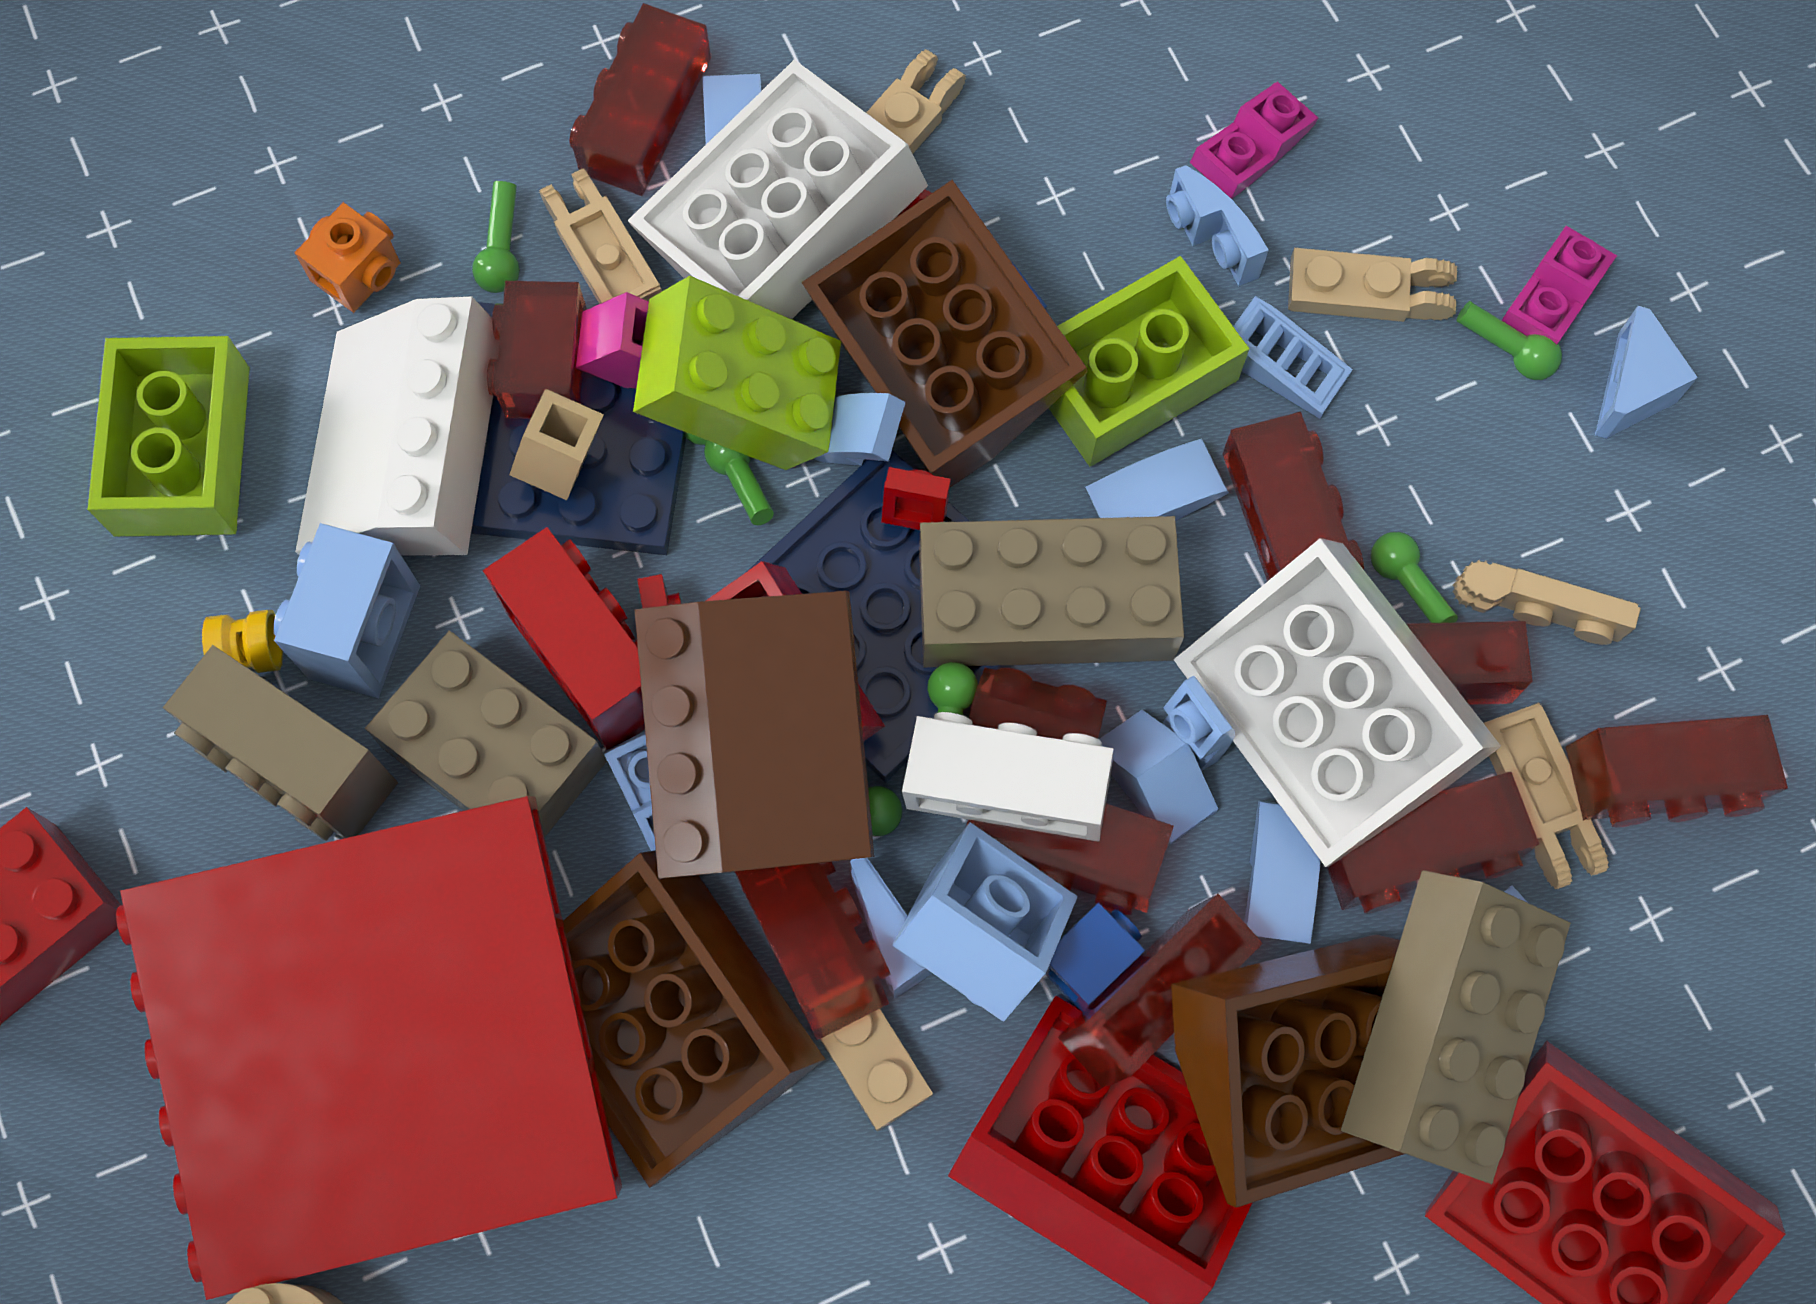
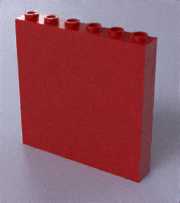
[116,796,622,1300]

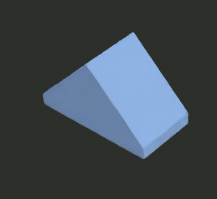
[1595,306,1698,439]
[1099,710,1218,847]

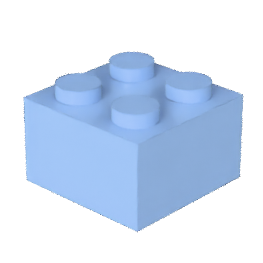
[274,523,420,699]
[892,822,1078,1022]

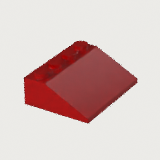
[948,995,1252,1304]
[1425,1040,1786,1304]

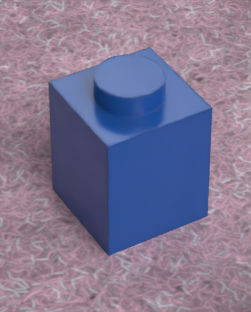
[1045,903,1145,1013]

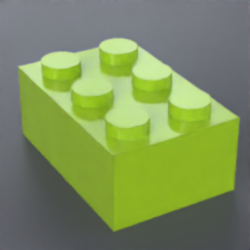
[1049,256,1249,467]
[633,276,841,470]
[87,336,250,537]

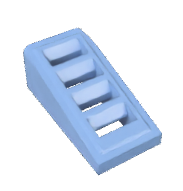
[1233,296,1353,419]
[850,858,932,998]

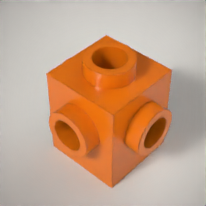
[294,202,401,313]

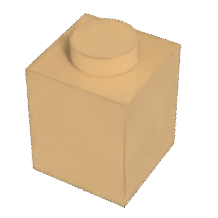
[509,389,604,500]

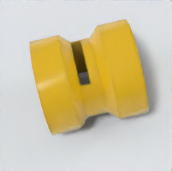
[202,610,283,673]

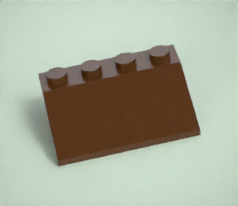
[801,180,1088,488]
[634,591,875,878]
[563,850,825,1188]
[1171,935,1404,1208]

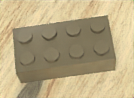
[919,516,1184,668]
[1341,870,1571,1184]

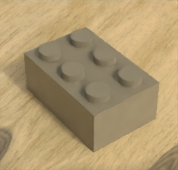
[365,630,607,838]
[162,645,398,842]

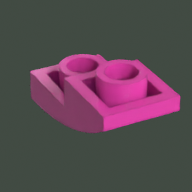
[1190,81,1318,199]
[1502,226,1617,345]

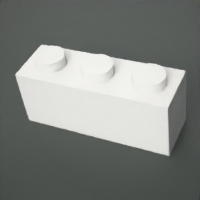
[902,712,1113,842]

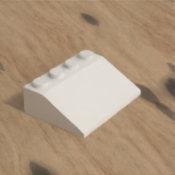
[628,59,928,319]
[295,296,504,555]
[1174,538,1501,867]

